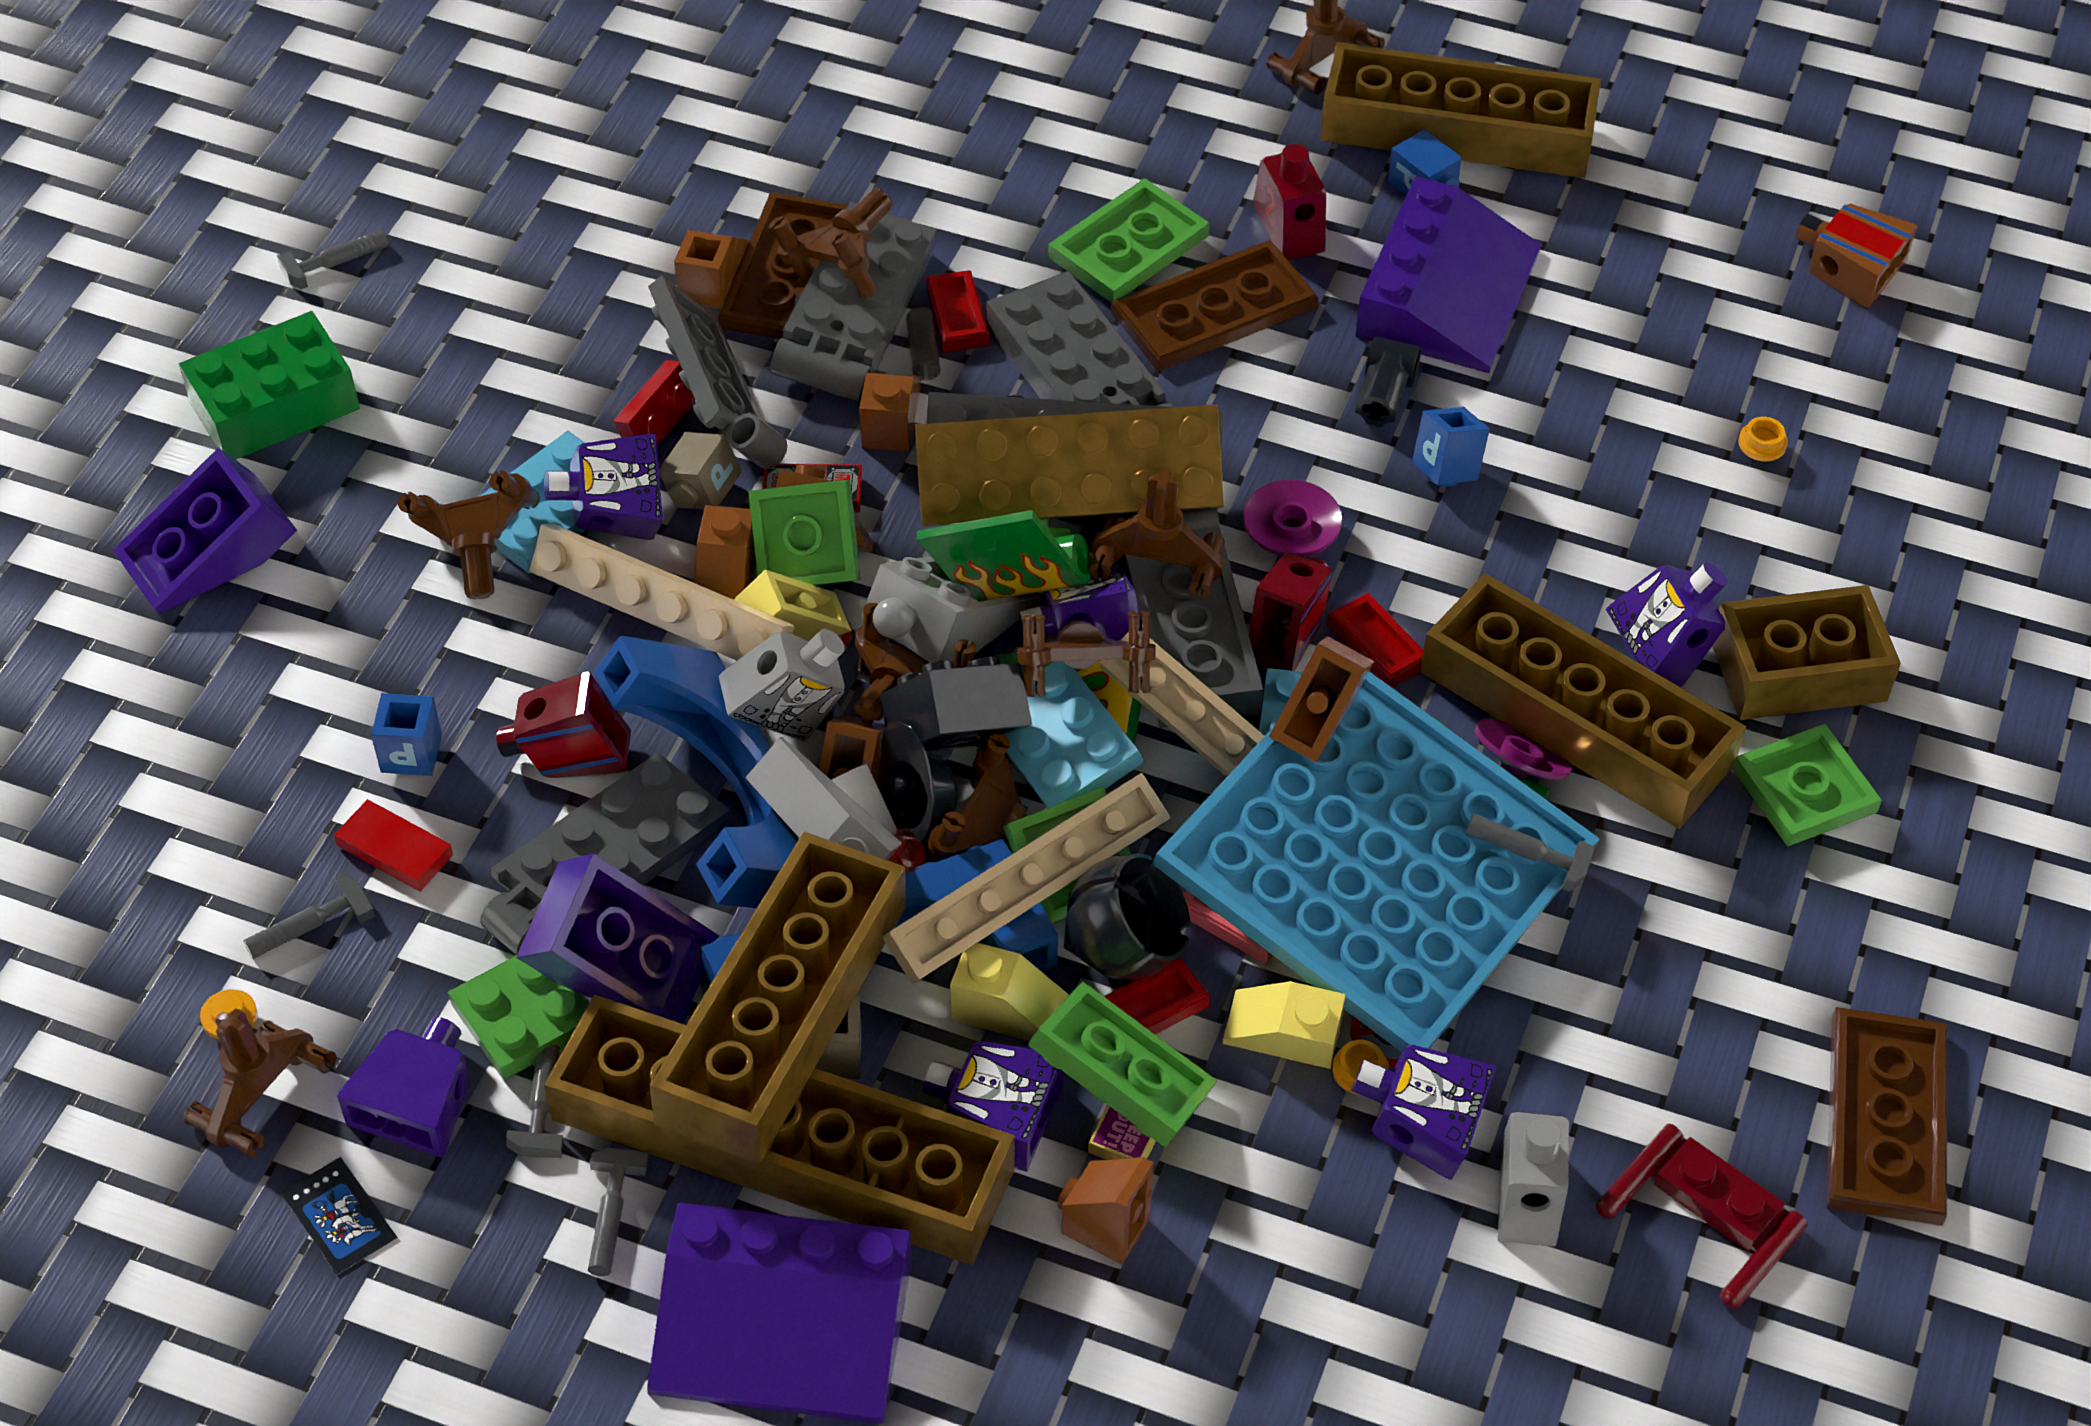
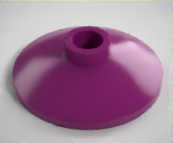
[1243,480,1342,557]
[1475,719,1572,780]

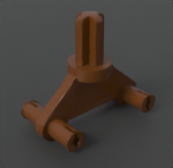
[1266,0,1385,94]
[769,188,893,298]
[398,470,540,599]
[1089,471,1225,599]
[854,603,976,724]
[1018,611,1156,697]
[926,733,1029,863]
[183,1008,337,1157]

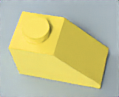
[734,569,852,641]
[950,943,1069,1041]
[1223,981,1346,1069]

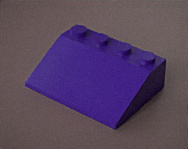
[1355,176,1541,374]
[647,1203,912,1424]

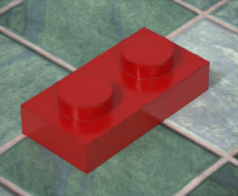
[613,360,696,447]

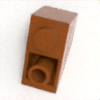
[674,230,749,309]

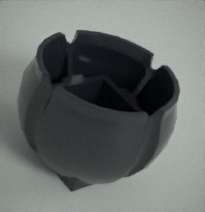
[1064,853,1191,981]

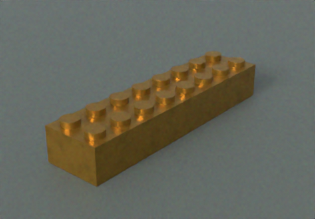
[544,994,1015,1265]

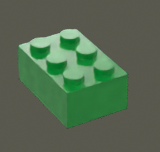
[178,311,360,460]

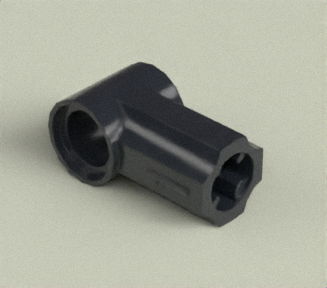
[1355,336,1422,427]

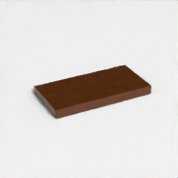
[718,192,848,339]
[1111,240,1319,372]
[1827,1007,1947,1226]

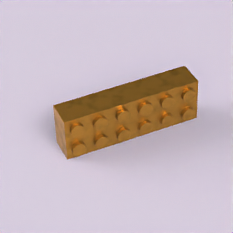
[1320,42,1601,178]
[915,404,1224,527]
[1420,573,1746,829]
[650,832,906,1165]

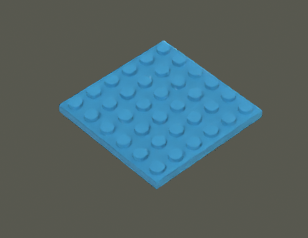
[1153,672,1600,1053]

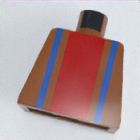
[1795,204,1917,309]

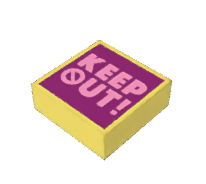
[1088,1105,1156,1160]

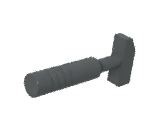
[277,230,389,289]
[1465,813,1595,892]
[243,873,375,959]
[506,1045,563,1158]
[588,1147,649,1276]

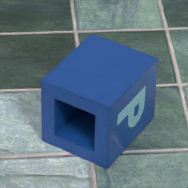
[1388,129,1462,196]
[1412,407,1490,487]
[371,693,442,776]

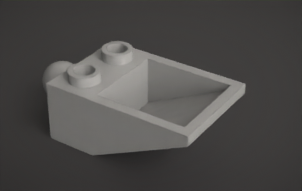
[861,556,1043,663]

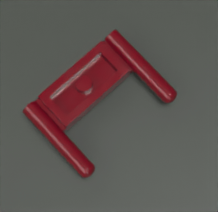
[1596,1124,1808,1309]

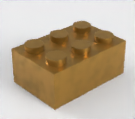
[1712,585,1901,720]

